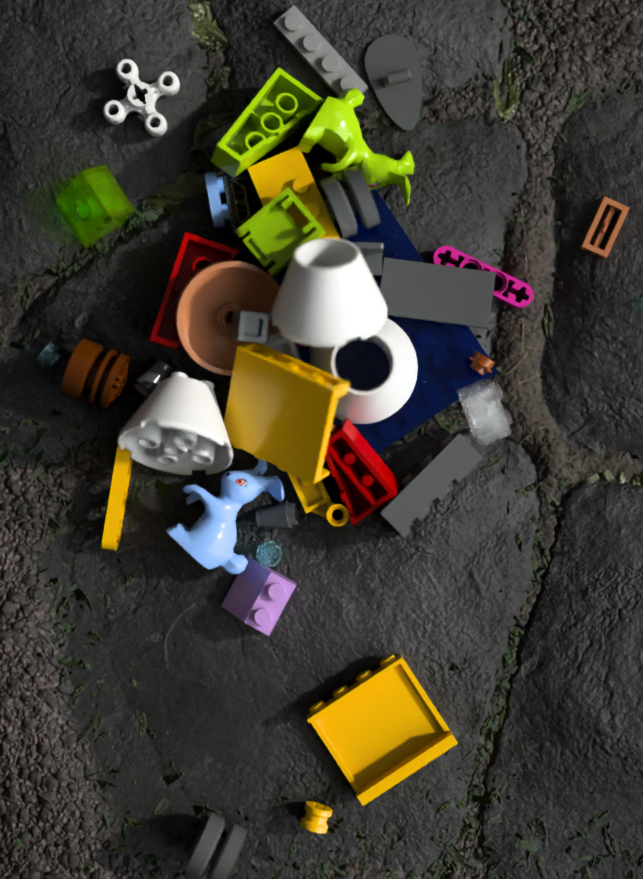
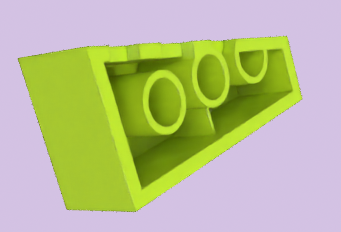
[211,67,325,178]

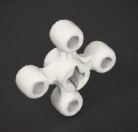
[103,59,180,137]

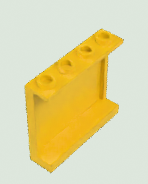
[224,342,349,484]
[307,654,458,806]

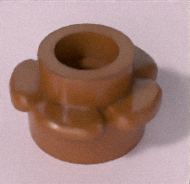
[468,351,495,375]

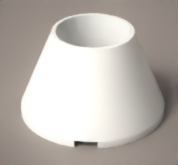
[271,238,387,347]
[308,318,418,424]

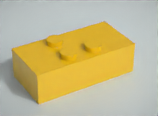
[247,146,340,265]

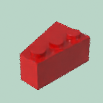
[325,418,401,526]

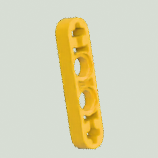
[102,445,133,551]

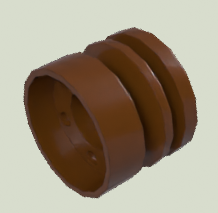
[61,338,130,411]

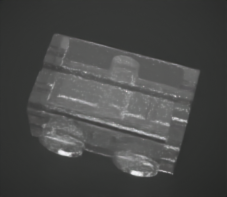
[457,378,513,446]

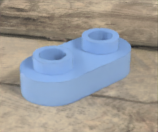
[205,172,230,228]

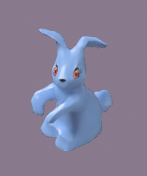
[166,459,284,575]

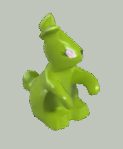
[298,87,415,206]

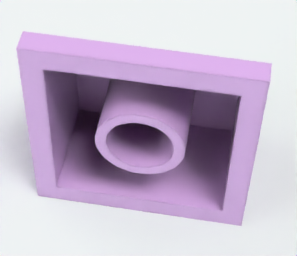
[221,557,297,636]

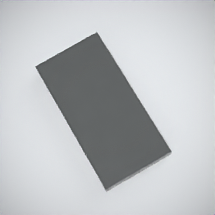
[380,257,496,329]

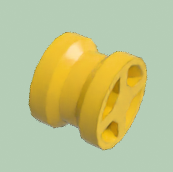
[300,801,333,834]

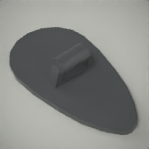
[365,34,422,132]

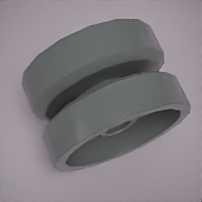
[319,165,380,240]
[184,812,247,879]

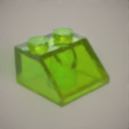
[55,164,136,247]

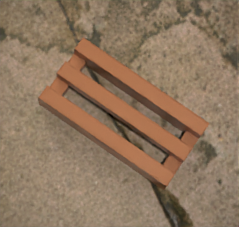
[580,196,629,260]

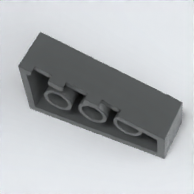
[377,433,483,538]

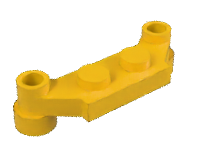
[287,472,349,526]

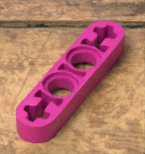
[432,246,534,309]

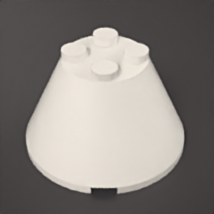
[118,372,233,475]

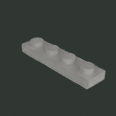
[274,5,368,97]

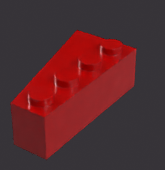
[149,232,239,351]

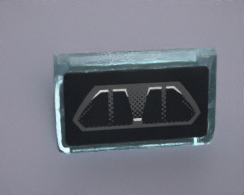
[222,174,257,234]

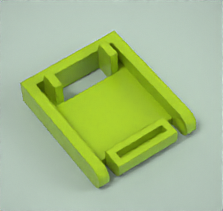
[236,187,326,277]

